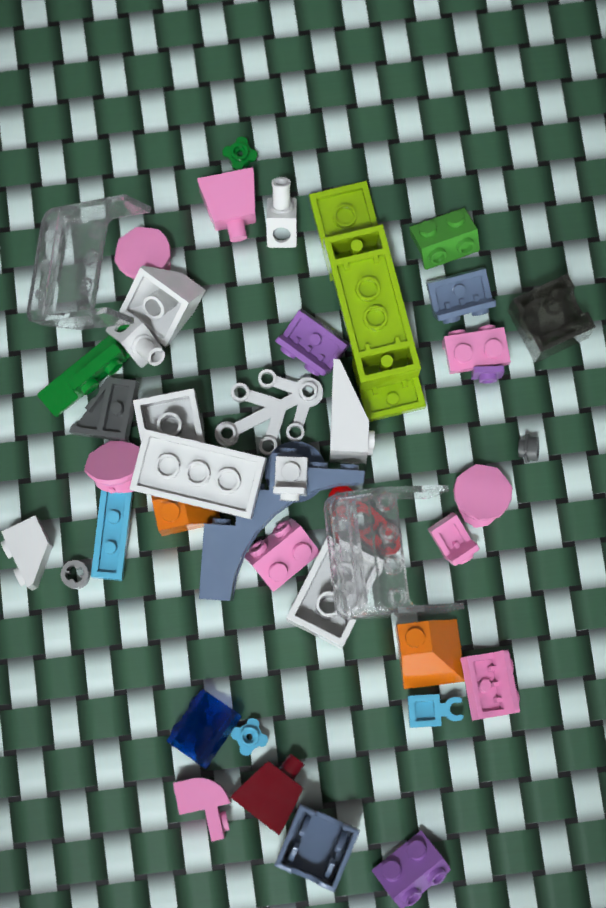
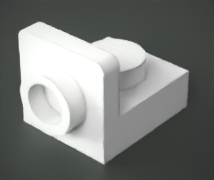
[273,456,308,501]

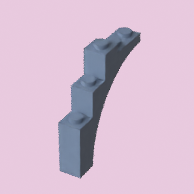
[199,448,365,601]

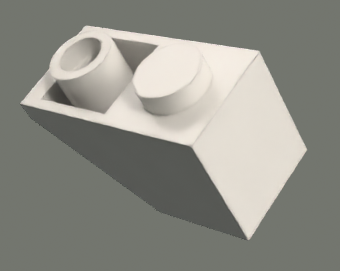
[1,515,53,591]

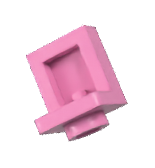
[427,512,480,566]

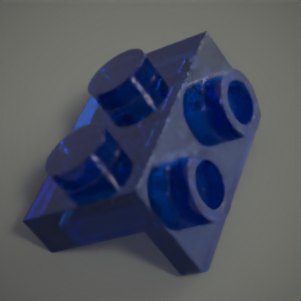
[167,689,242,769]

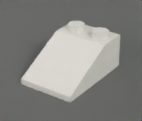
[330,359,375,464]
[133,388,205,443]

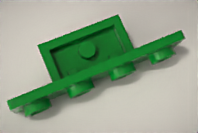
[37,321,131,417]

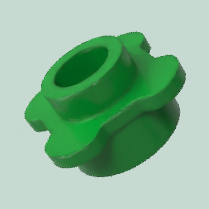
[222,137,257,170]

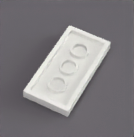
[129,429,267,520]

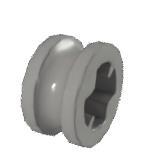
[61,560,90,589]

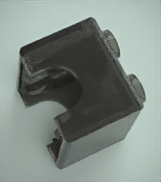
[508,273,596,363]

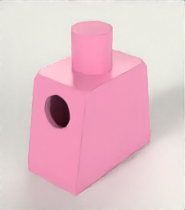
[197,167,256,242]

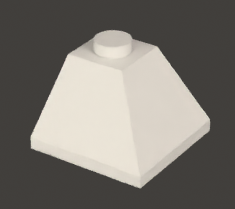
[118,266,206,347]

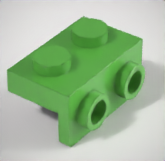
[409,208,480,270]

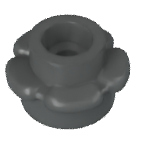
[518,433,540,463]

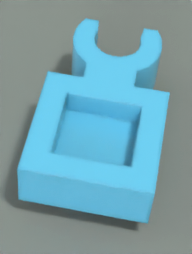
[407,694,463,728]

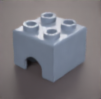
[274,803,360,893]

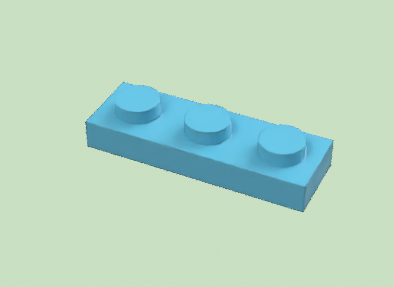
[91,490,133,581]

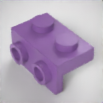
[275,309,350,376]
[371,831,451,908]

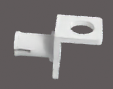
[266,177,297,248]
[106,311,165,368]

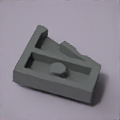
[69,377,140,442]

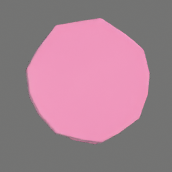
[115,227,171,280]
[84,441,140,493]
[453,464,513,528]

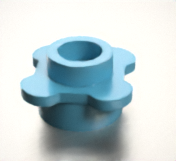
[231,718,268,756]

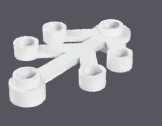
[215,369,323,456]

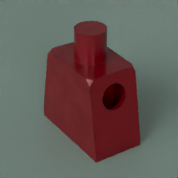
[230,753,305,835]

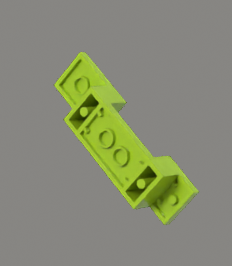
[309,181,426,422]

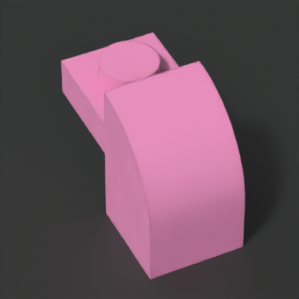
[173,778,231,842]

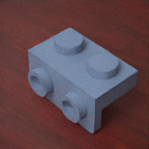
[426,267,497,324]

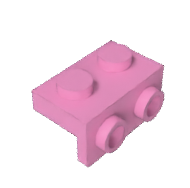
[442,325,511,374]
[245,518,320,592]
[461,650,520,721]

